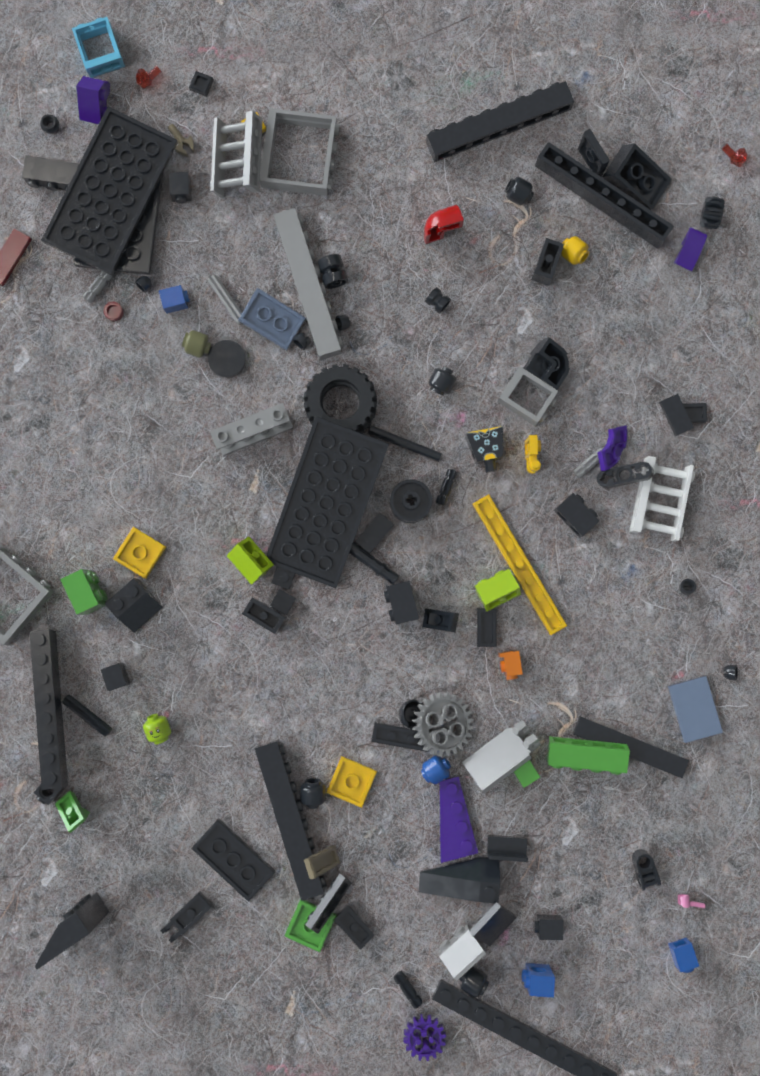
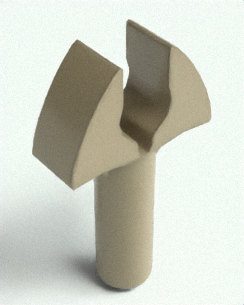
[168,124,195,157]

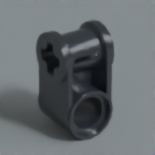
[632,849,661,891]

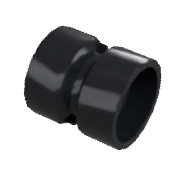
[318,254,348,289]

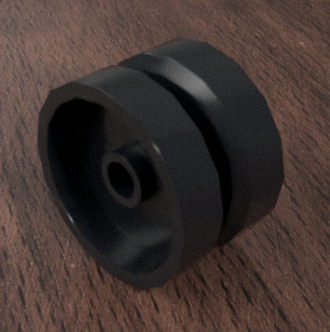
[390,479,432,524]

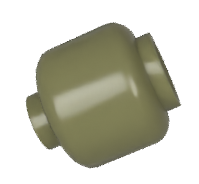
[182,330,211,358]

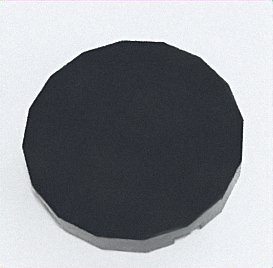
[208,340,246,378]

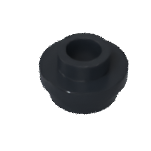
[40,114,60,134]

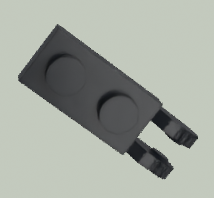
[160,891,213,943]

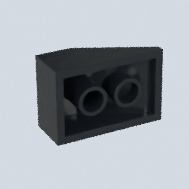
[602,143,672,210]

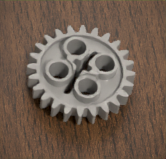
[412,693,474,757]

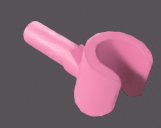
[678,894,705,908]

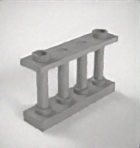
[210,111,262,197]
[210,403,294,456]

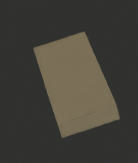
[304,845,341,879]

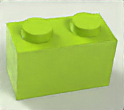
[227,536,274,585]
[475,569,521,611]

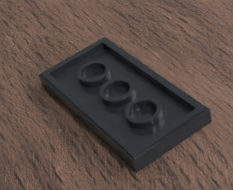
[191,818,275,902]

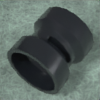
[425,287,451,314]

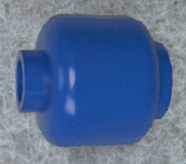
[421,755,451,784]

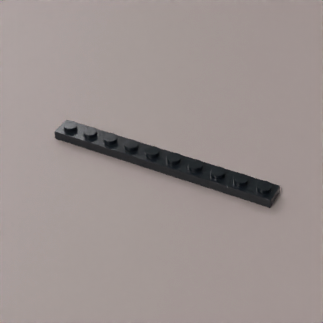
[432,980,617,1076]

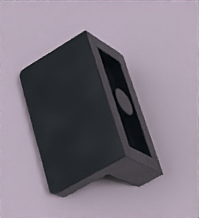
[486,835,528,862]

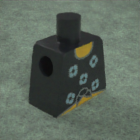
[465,426,503,473]

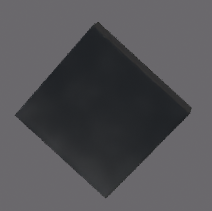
[578,129,610,177]
[469,902,516,947]

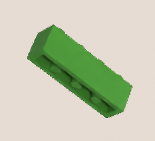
[547,736,630,775]

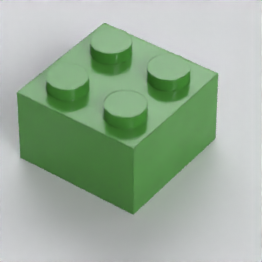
[60,569,108,615]

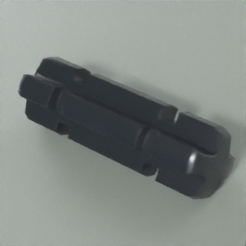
[436,469,457,506]
[394,971,423,1009]

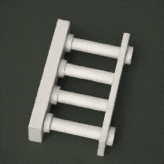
[629,456,695,542]

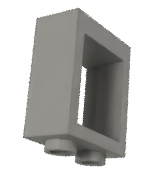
[497,367,558,426]

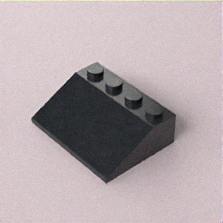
[35,892,109,970]

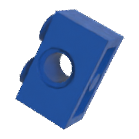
[521,963,555,998]

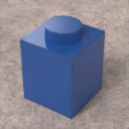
[159,285,190,314]
[668,938,700,973]

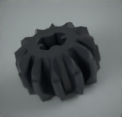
[700,196,725,230]

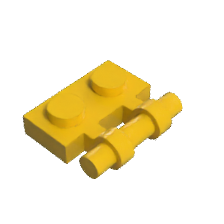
[525,435,541,474]

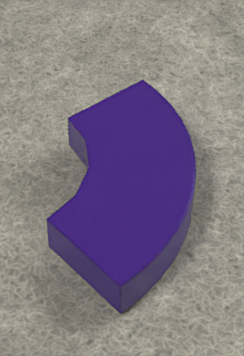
[598,425,627,471]

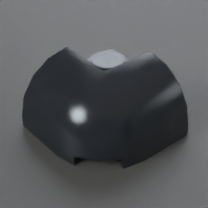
[523,337,570,390]

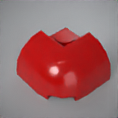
[424,204,464,244]

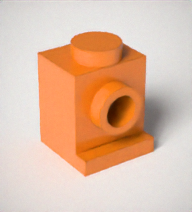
[498,650,522,680]

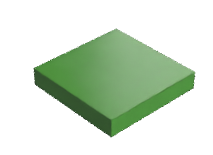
[284,899,336,952]

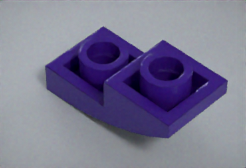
[674,227,707,271]

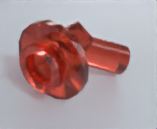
[136,65,162,88]
[722,144,748,167]

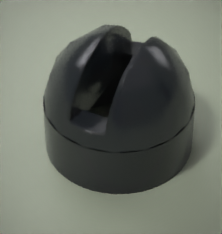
[135,276,152,293]
[335,315,351,331]
[293,333,310,350]
[679,579,696,595]
[723,665,738,681]

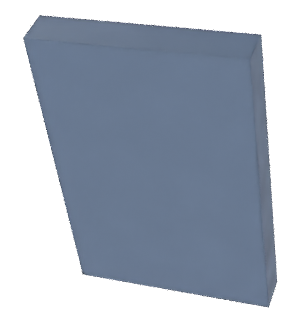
[238,288,306,351]
[668,676,723,743]

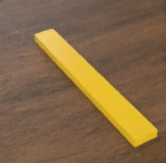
[472,494,567,636]

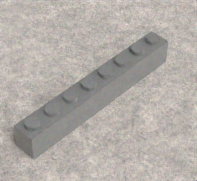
[273,208,344,360]

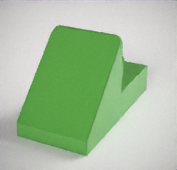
[55,791,90,833]

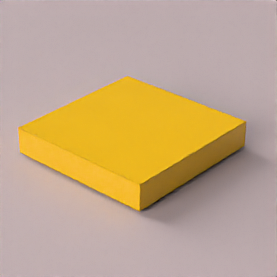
[113,527,166,579]
[326,756,377,808]

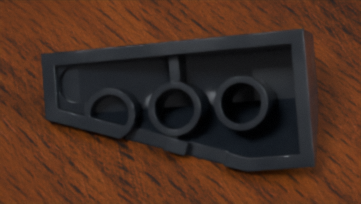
[418,857,500,904]

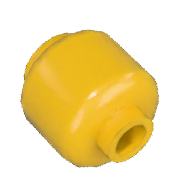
[561,236,590,265]

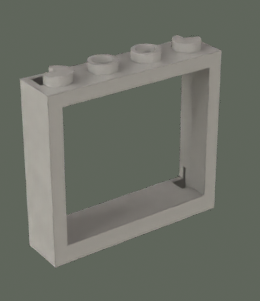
[260,108,340,196]
[0,543,55,645]

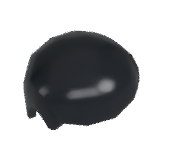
[399,699,424,729]

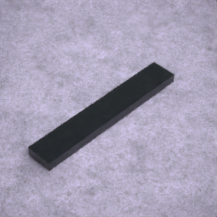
[573,716,689,778]

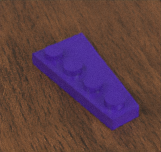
[439,776,478,863]

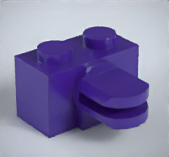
[76,76,110,124]

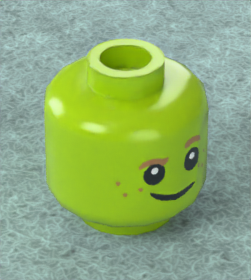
[143,714,171,744]

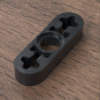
[597,462,654,489]

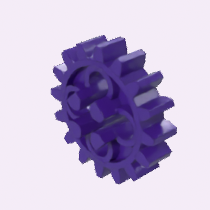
[403,1014,446,1061]

